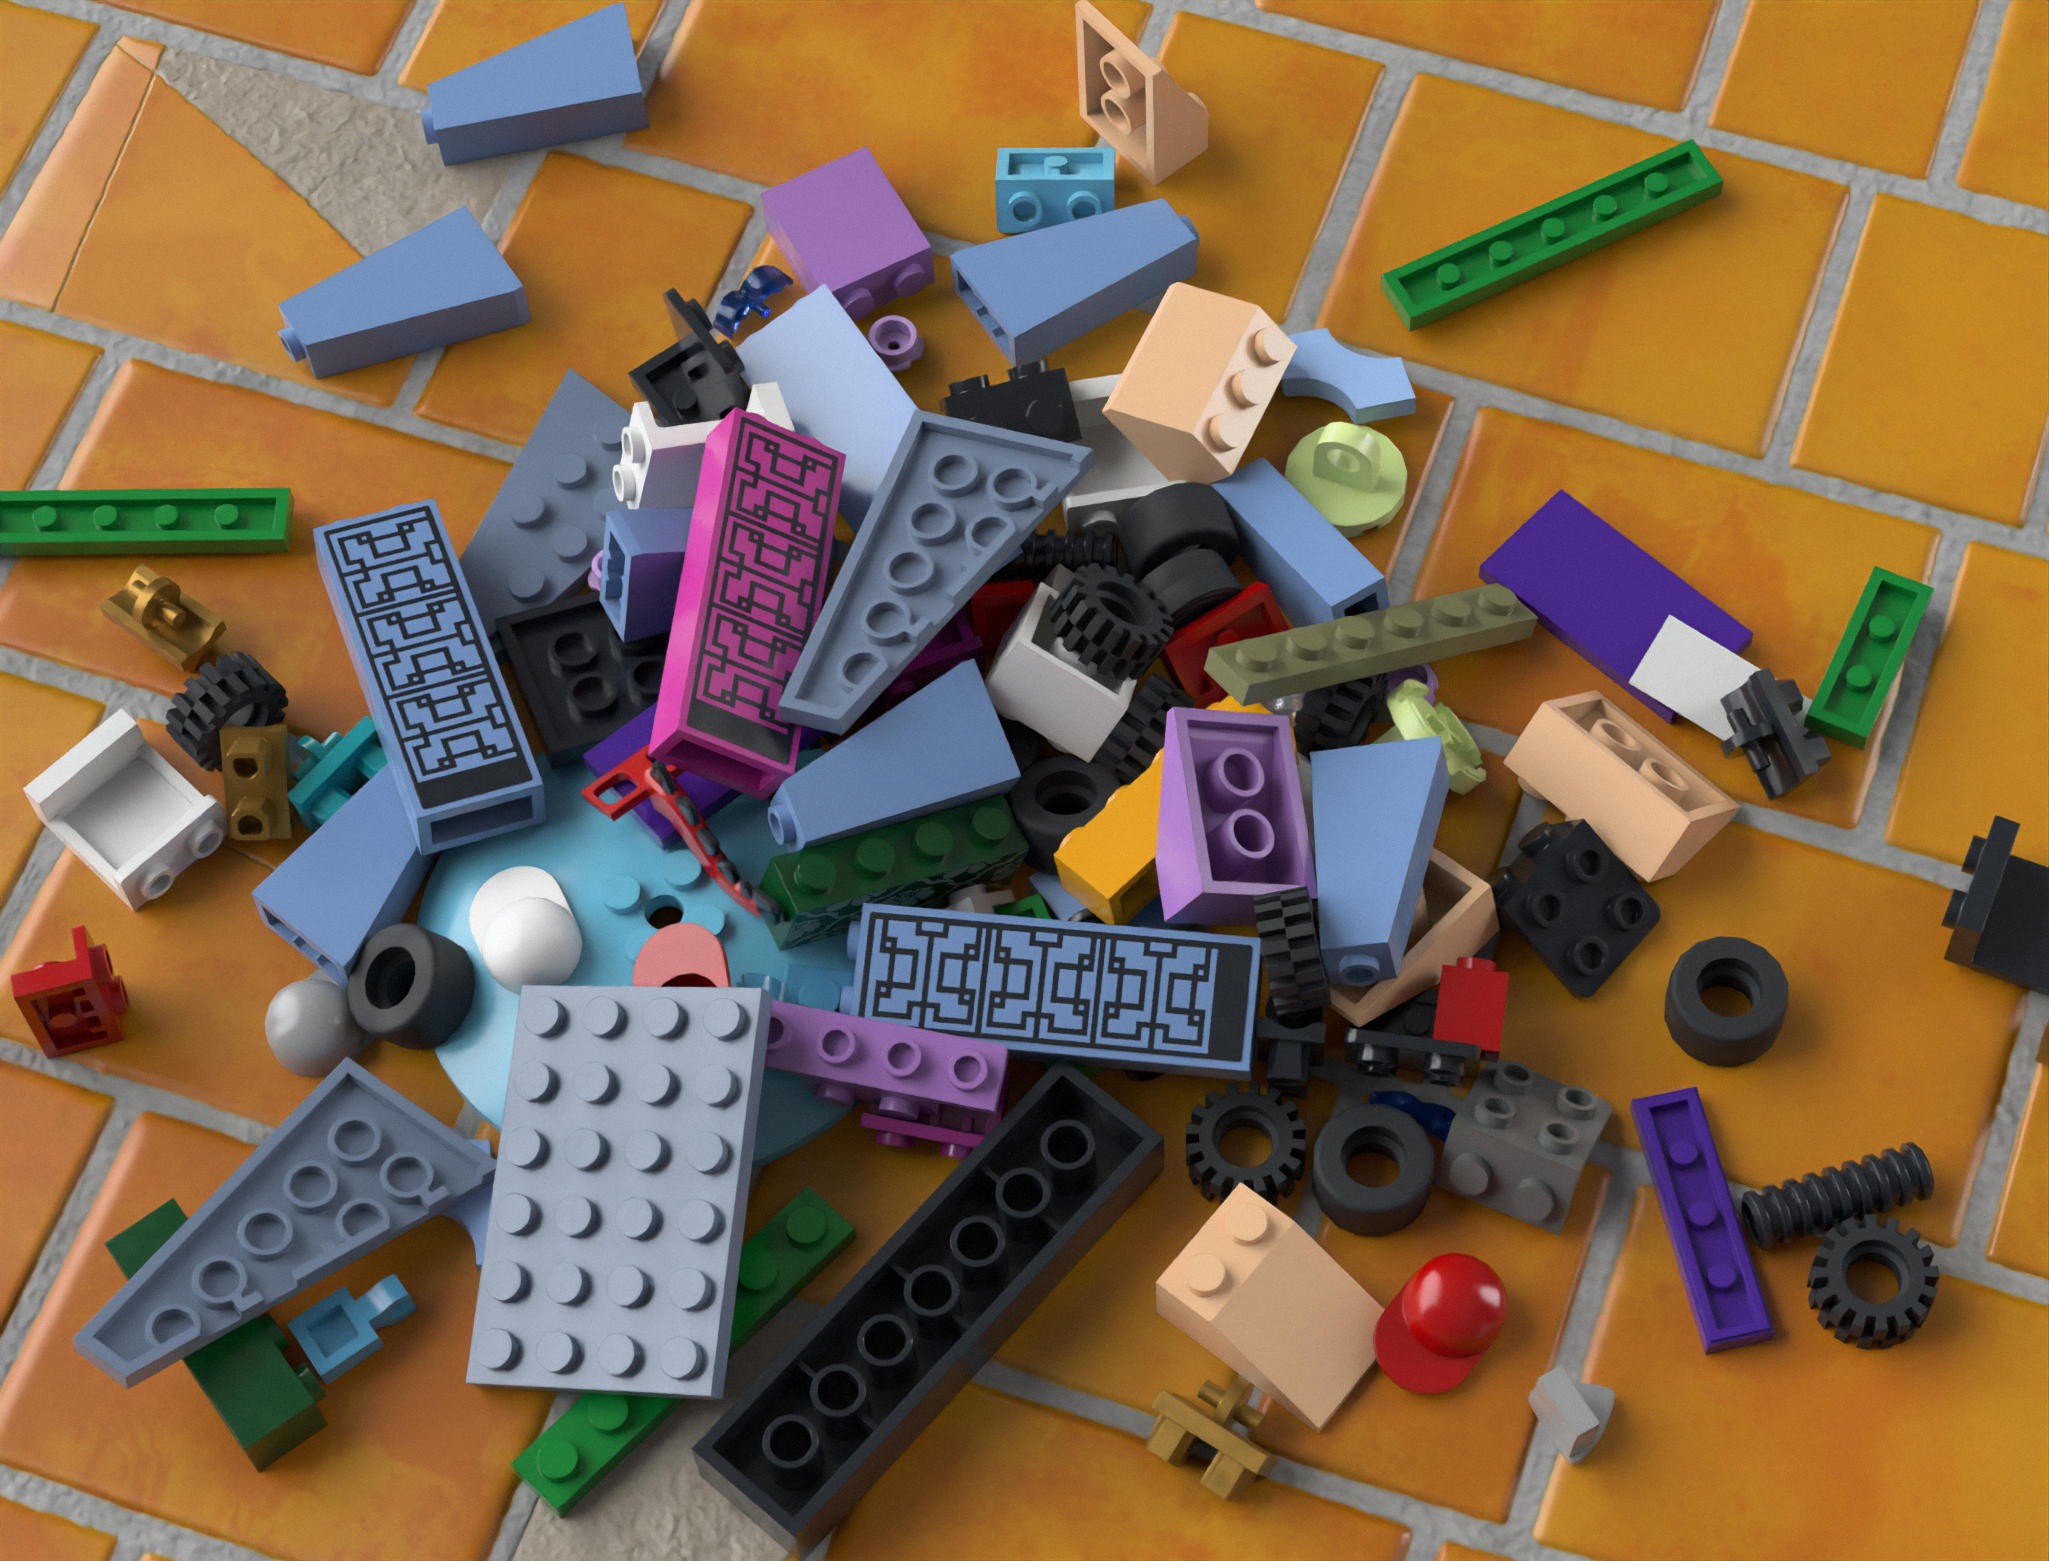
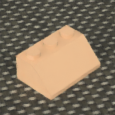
[1102,282,1297,485]
[1503,690,1741,883]

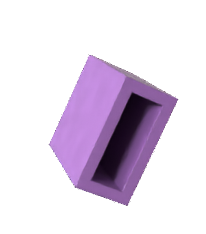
[761,146,935,321]

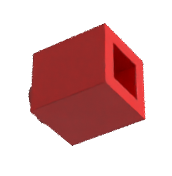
[1433,957,1509,1063]

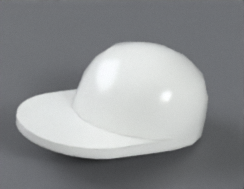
[469,866,583,995]

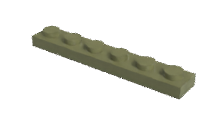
[1204,583,1538,707]

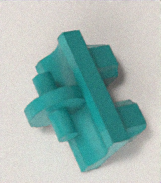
[287,715,388,834]

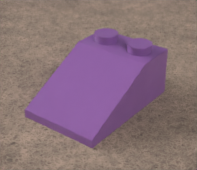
[1155,707,1318,927]

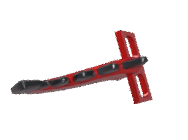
[580,743,781,927]

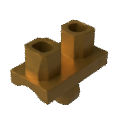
[99,564,227,674]
[219,724,295,841]
[1145,1376,1279,1502]

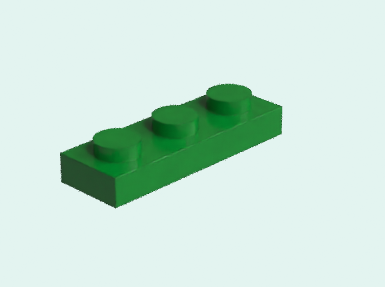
[1803,566,1934,750]

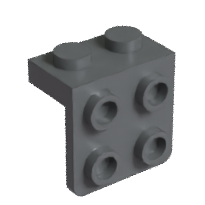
[1433,1059,1612,1235]

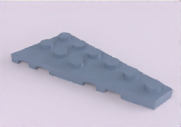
[458,368,632,667]
[778,409,1095,735]
[73,1057,497,1390]

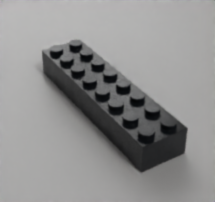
[691,1057,1164,1561]

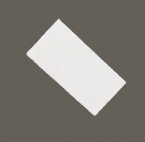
[1628,614,1812,741]

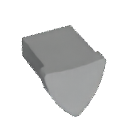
[1528,1365,1615,1465]

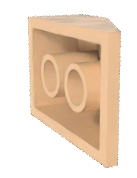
[1075,0,1209,186]
[1312,847,1500,1027]
[1156,1182,1385,1433]

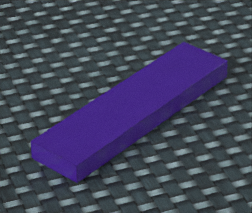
[1630,1086,1774,1355]

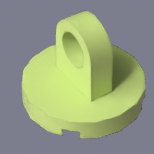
[1284,422,1407,538]
[1372,679,1486,795]

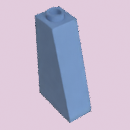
[421,2,649,166]
[950,198,1200,367]
[277,206,532,379]
[1211,456,1390,628]
[599,507,838,643]
[768,659,1021,853]
[1310,736,1450,986]
[251,763,442,990]

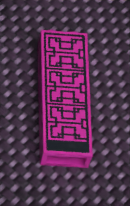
[648,407,846,801]

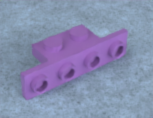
[764,1000,1009,1121]

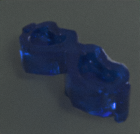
[713,265,794,341]
[1368,1090,1456,1143]

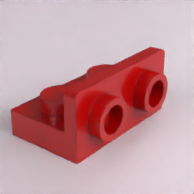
[1159,581,1290,709]
[10,925,130,1059]

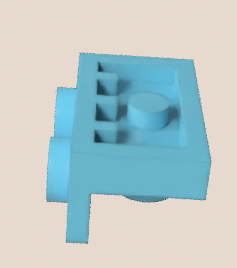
[995,148,1116,233]

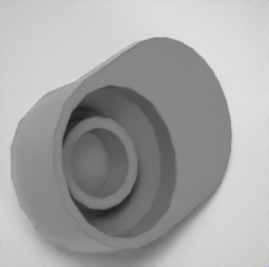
[264,968,379,1077]

